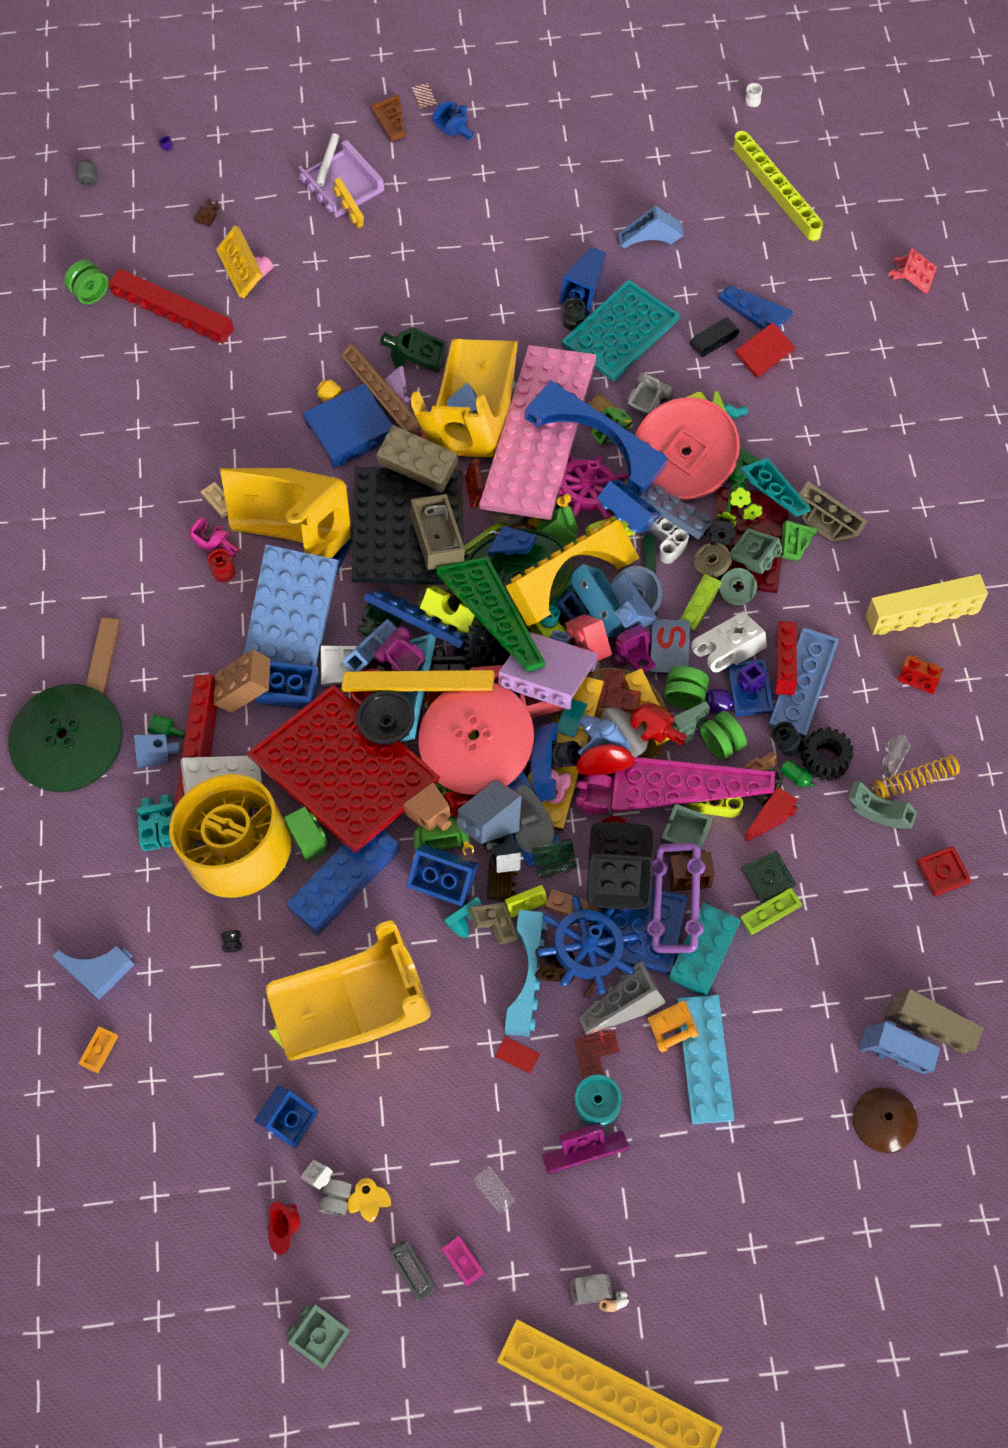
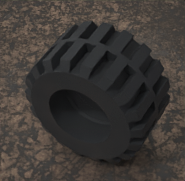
[801,727,854,781]

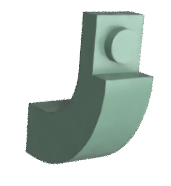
[848,781,917,829]

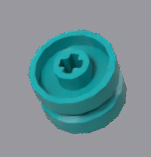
[574,1074,622,1127]

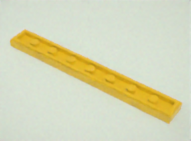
[342,670,495,692]

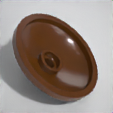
[853,1088,918,1153]

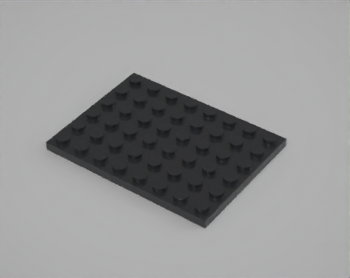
[352,467,463,585]

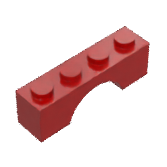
[775,621,797,695]

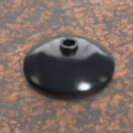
[356,690,415,745]

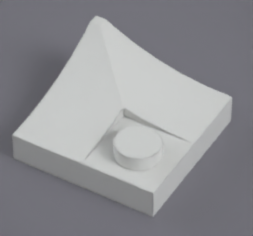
[320,646,360,687]

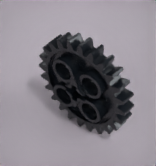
[461,620,511,669]

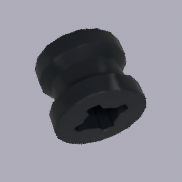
[221,930,243,952]

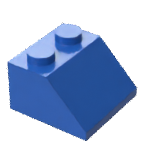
[254,1085,318,1148]

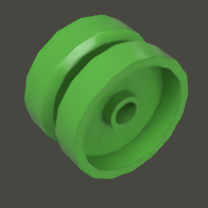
[64,259,109,304]
[663,666,709,710]
[699,711,747,761]

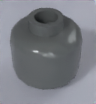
[76,160,97,186]

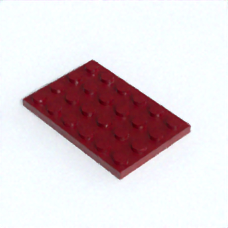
[709,487,789,594]

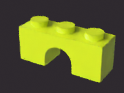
[420,586,479,633]

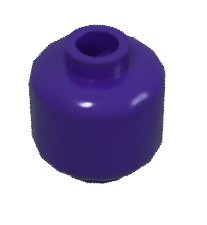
[705,689,733,714]

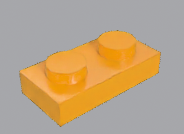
[78,1026,118,1074]

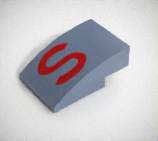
[650,619,690,675]

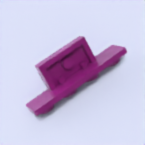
[542,1123,629,1174]

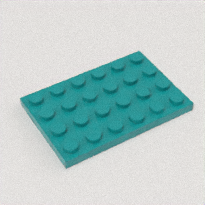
[562,279,680,382]

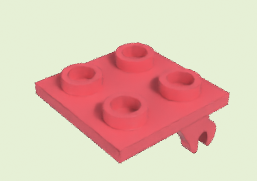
[888,248,937,294]

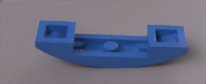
[531,723,558,802]

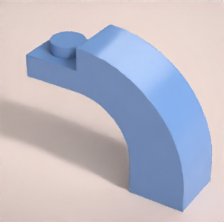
[342,618,397,672]

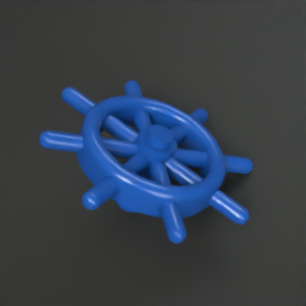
[537,896,639,994]

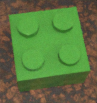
[284,807,329,863]

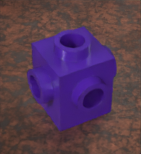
[737,661,767,695]

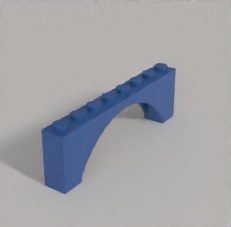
[524,380,668,496]

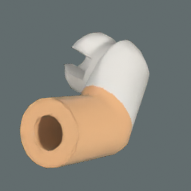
[599,1292,629,1312]

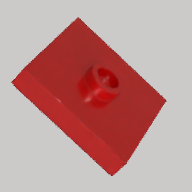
[916,846,972,897]

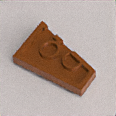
[370,94,405,142]

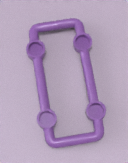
[647,843,705,953]

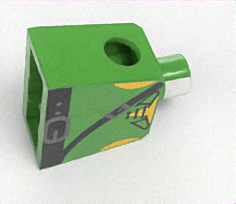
[591,407,633,445]

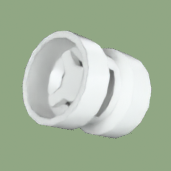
[745,83,762,107]

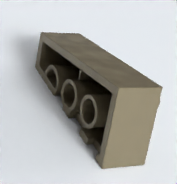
[884,989,984,1054]

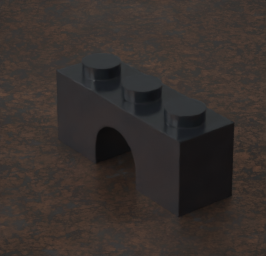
[483,834,523,873]

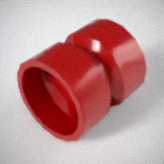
[207,549,236,582]

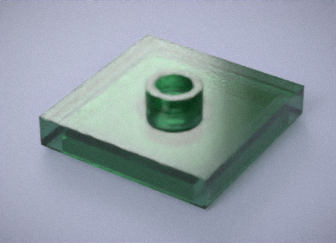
[741,850,797,903]

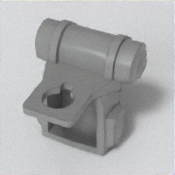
[627,373,674,416]

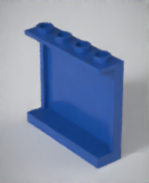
[303,383,392,468]

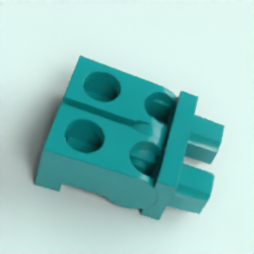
[137,794,174,851]

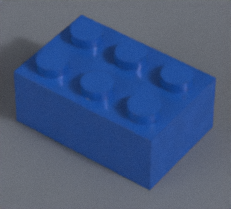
[597,480,661,533]
[255,661,320,709]
[406,844,479,906]

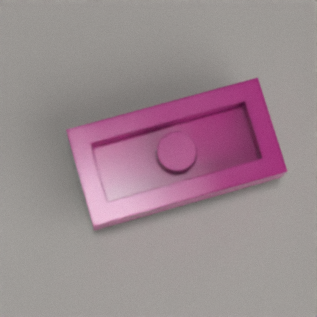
[441,1236,485,1287]

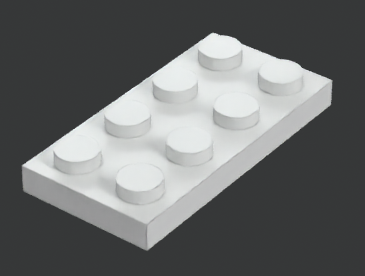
[180,756,262,795]

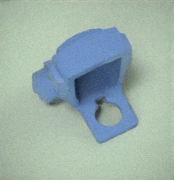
[578,715,630,756]

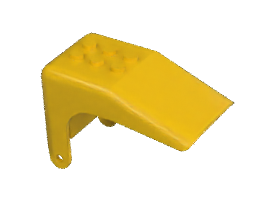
[411,339,518,458]
[219,468,352,559]
[265,920,431,1061]

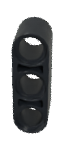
[689,318,739,357]

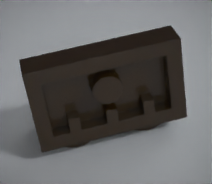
[535,946,575,984]

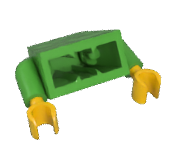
[528,494,578,546]
[413,816,474,860]

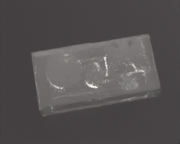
[882,734,911,777]

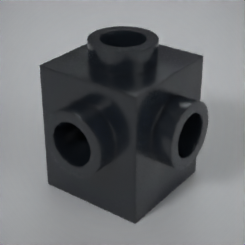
[709,516,736,545]

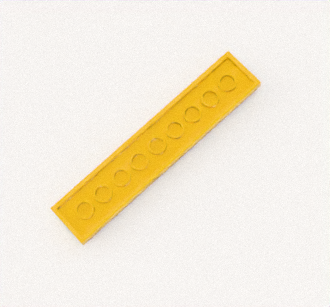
[497,1320,723,1448]

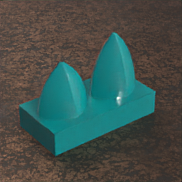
[442,897,482,938]

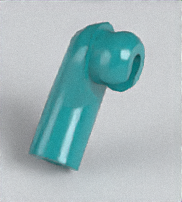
[724,403,748,419]

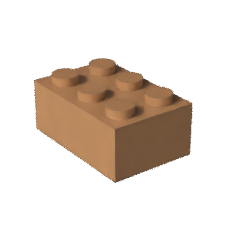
[213,649,270,713]

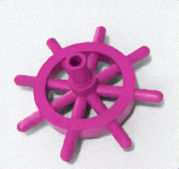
[558,453,628,519]

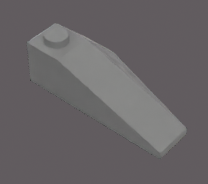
[579,961,666,1035]

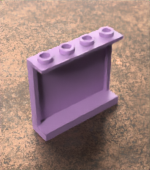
[298,140,384,218]
[498,632,598,710]

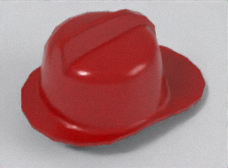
[268,1201,300,1255]

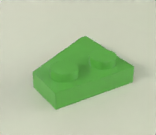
[780,521,817,561]

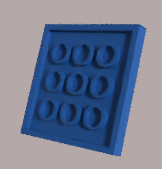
[595,888,688,975]

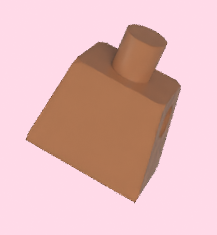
[404,783,451,831]

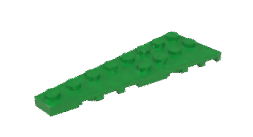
[436,556,545,672]

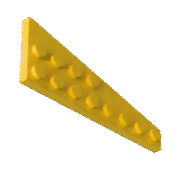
[527,677,604,830]

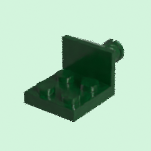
[380,327,447,373]

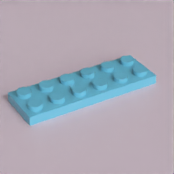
[387,634,436,742]
[677,995,735,1124]

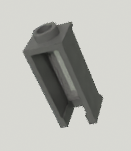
[389,1241,437,1303]

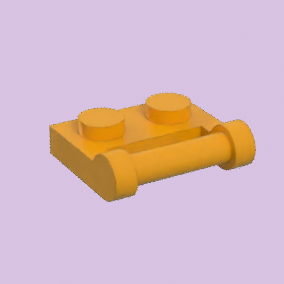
[647,1001,699,1053]

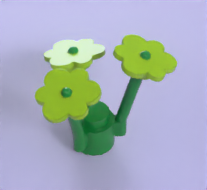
[717,482,762,526]

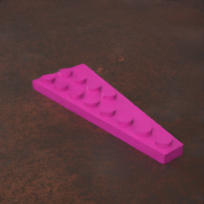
[611,757,775,812]

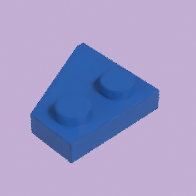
[488,526,537,557]

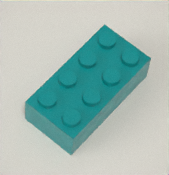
[669,903,741,996]

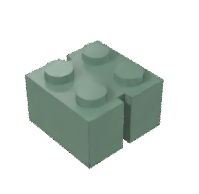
[660,804,713,854]

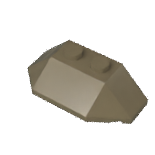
[799,481,868,542]

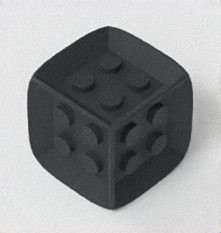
[587,822,654,910]

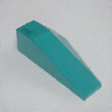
[740,457,811,517]

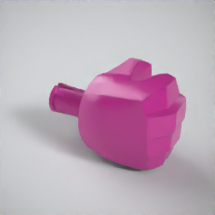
[189,517,240,558]
[576,774,614,815]

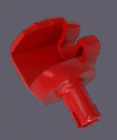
[630,702,687,746]

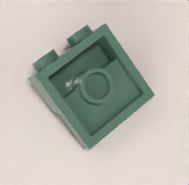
[730,528,782,574]
[670,701,710,746]
[285,1302,350,1370]

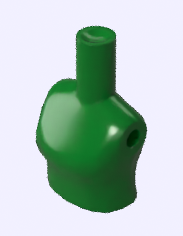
[147,713,185,739]

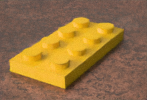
[216,226,263,298]

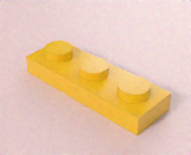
[333,177,364,228]

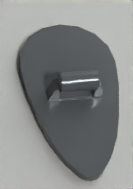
[515,785,555,854]

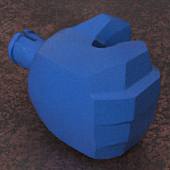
[432,100,474,141]

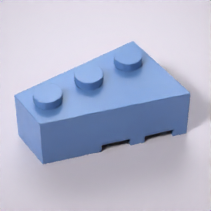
[859,1021,940,1074]

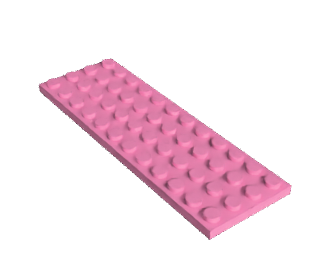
[479,345,596,520]

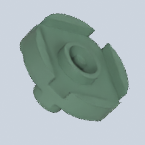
[719,568,757,605]

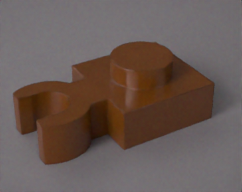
[194,199,219,227]

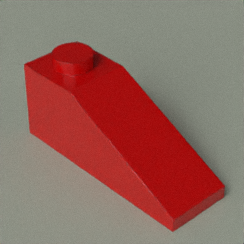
[744,787,798,842]

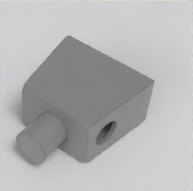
[569,1274,614,1306]

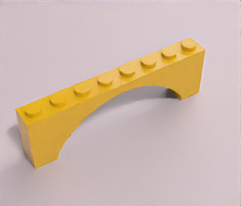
[506,519,639,626]

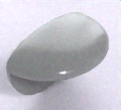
[600,707,648,758]

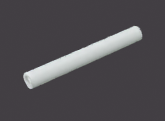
[316,133,339,187]

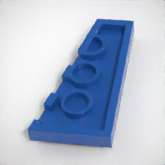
[718,285,793,330]

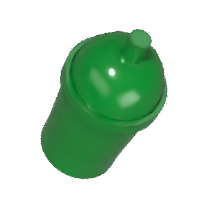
[780,759,815,788]

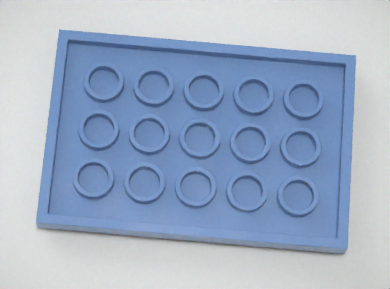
[243,545,339,666]

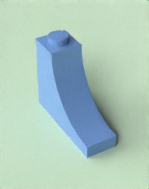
[618,206,684,249]
[610,574,657,628]
[53,946,134,1000]

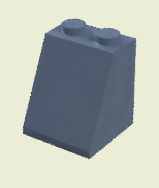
[457,780,522,844]

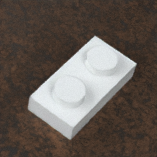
[300,1160,333,1190]

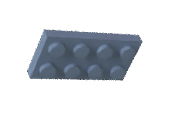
[640,484,714,540]

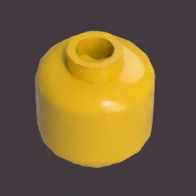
[316,379,342,402]

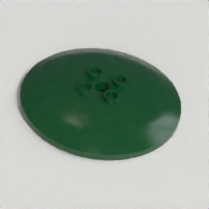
[466,529,573,618]
[8,684,123,792]

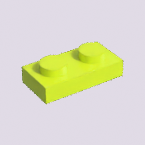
[505,885,547,918]

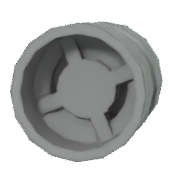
[318,1179,352,1216]

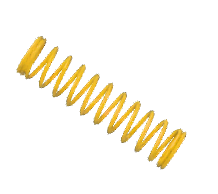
[874,755,960,800]

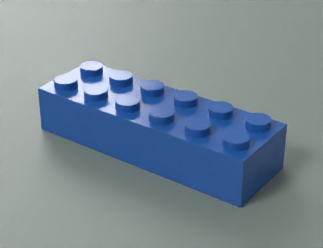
[286,830,400,936]

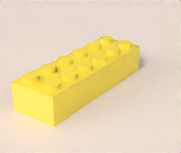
[865,574,988,635]

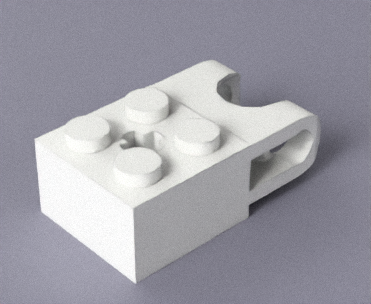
[691,611,767,672]

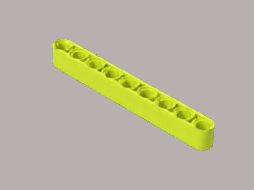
[733,131,823,241]

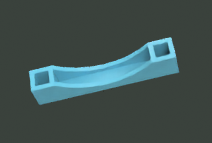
[505,910,547,1037]

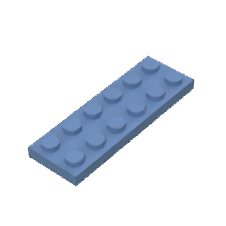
[768,627,839,738]

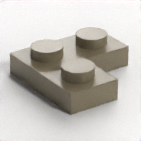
[468,902,519,945]

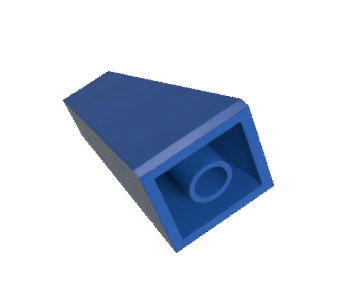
[559,246,606,316]

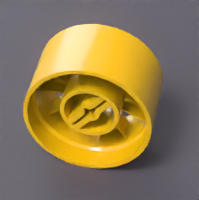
[169,774,291,898]

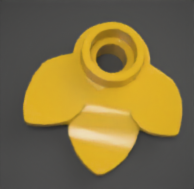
[348,1178,391,1222]

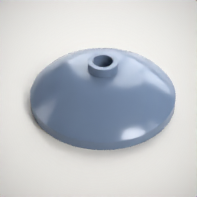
[611,566,663,613]

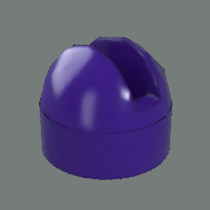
[159,136,173,151]

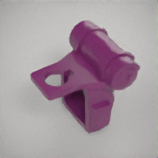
[611,625,656,673]
[373,626,426,671]

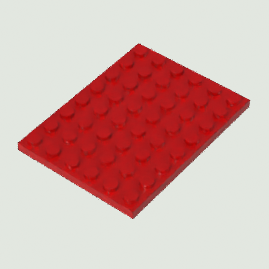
[247,685,440,853]

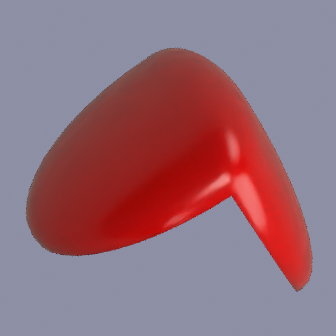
[576,744,635,775]

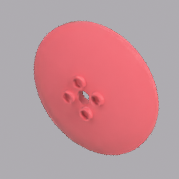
[635,397,740,500]
[419,683,534,796]

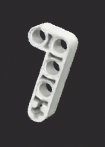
[649,516,689,564]

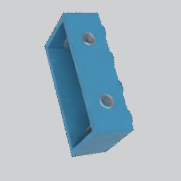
[570,564,630,639]

